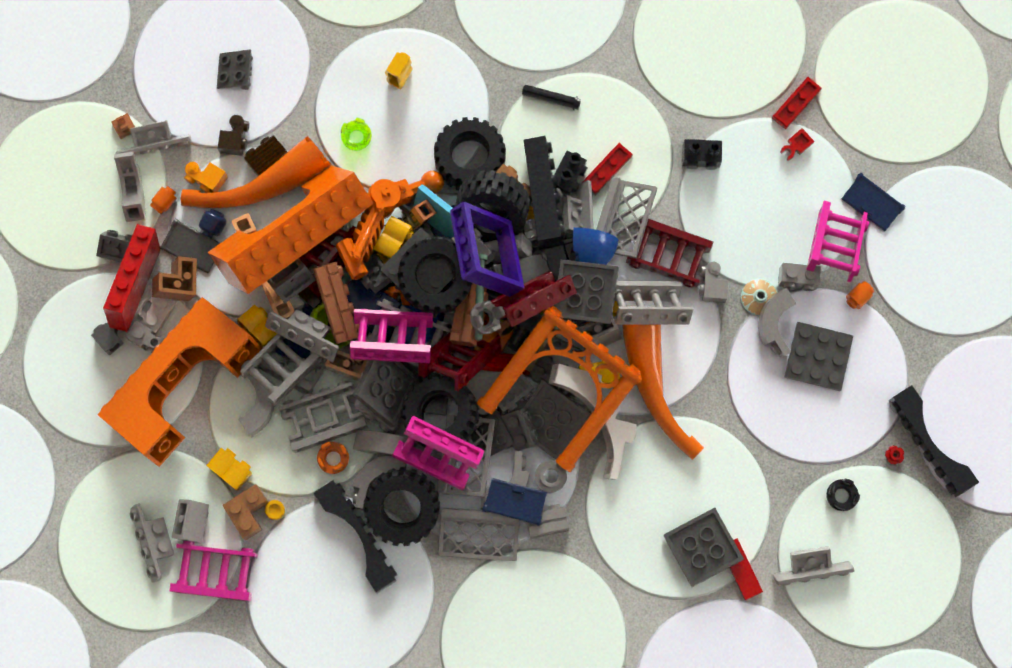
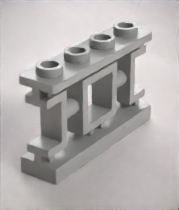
[278,381,368,453]

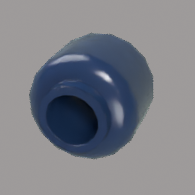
[199,209,227,238]

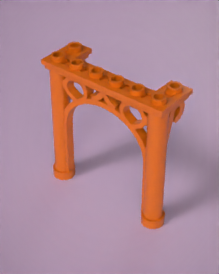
[477,306,642,472]

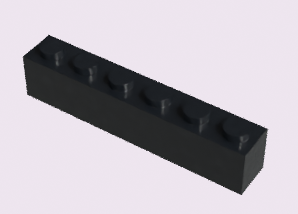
[523,135,566,249]

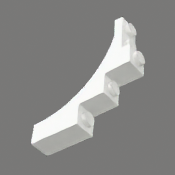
[548,364,637,480]

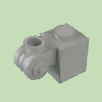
[699,261,728,303]
[125,321,165,353]

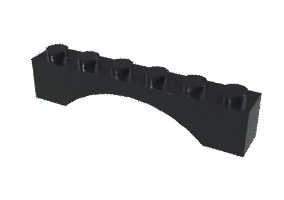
[889,385,979,497]
[313,480,398,594]

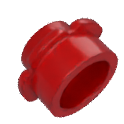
[885,445,904,465]

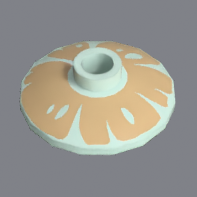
[740,279,777,316]

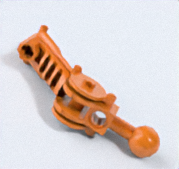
[336,170,444,280]

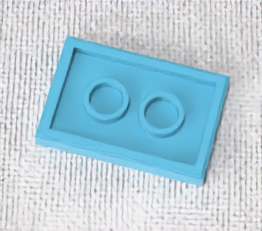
[413,184,454,240]

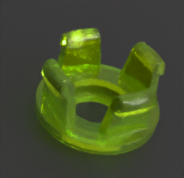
[341,117,372,151]

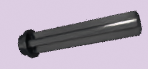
[522,85,581,111]

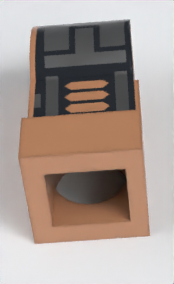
[403,199,437,232]

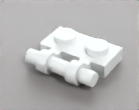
[133,285,177,334]

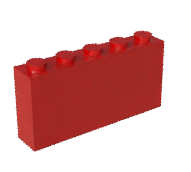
[103,224,161,332]

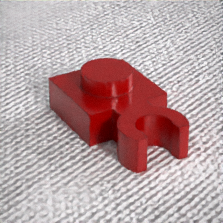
[780,128,815,161]

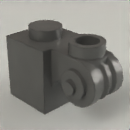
[91,322,124,356]

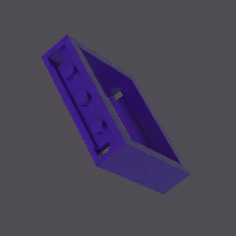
[450,202,524,297]

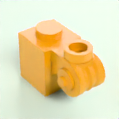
[184,162,228,193]

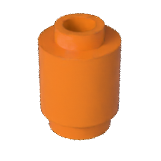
[150,186,177,215]
[846,281,875,309]

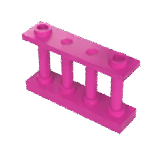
[806,200,869,283]
[350,309,433,363]
[392,416,484,491]
[170,541,258,602]

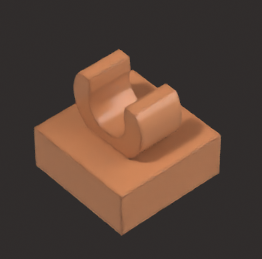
[111,113,135,139]

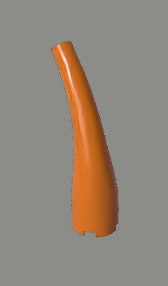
[181,136,332,208]
[622,324,704,460]

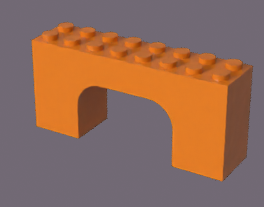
[208,165,374,294]
[97,297,263,467]

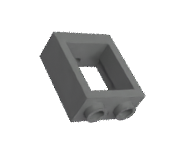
[267,258,316,303]

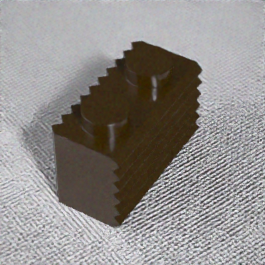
[244,135,287,176]

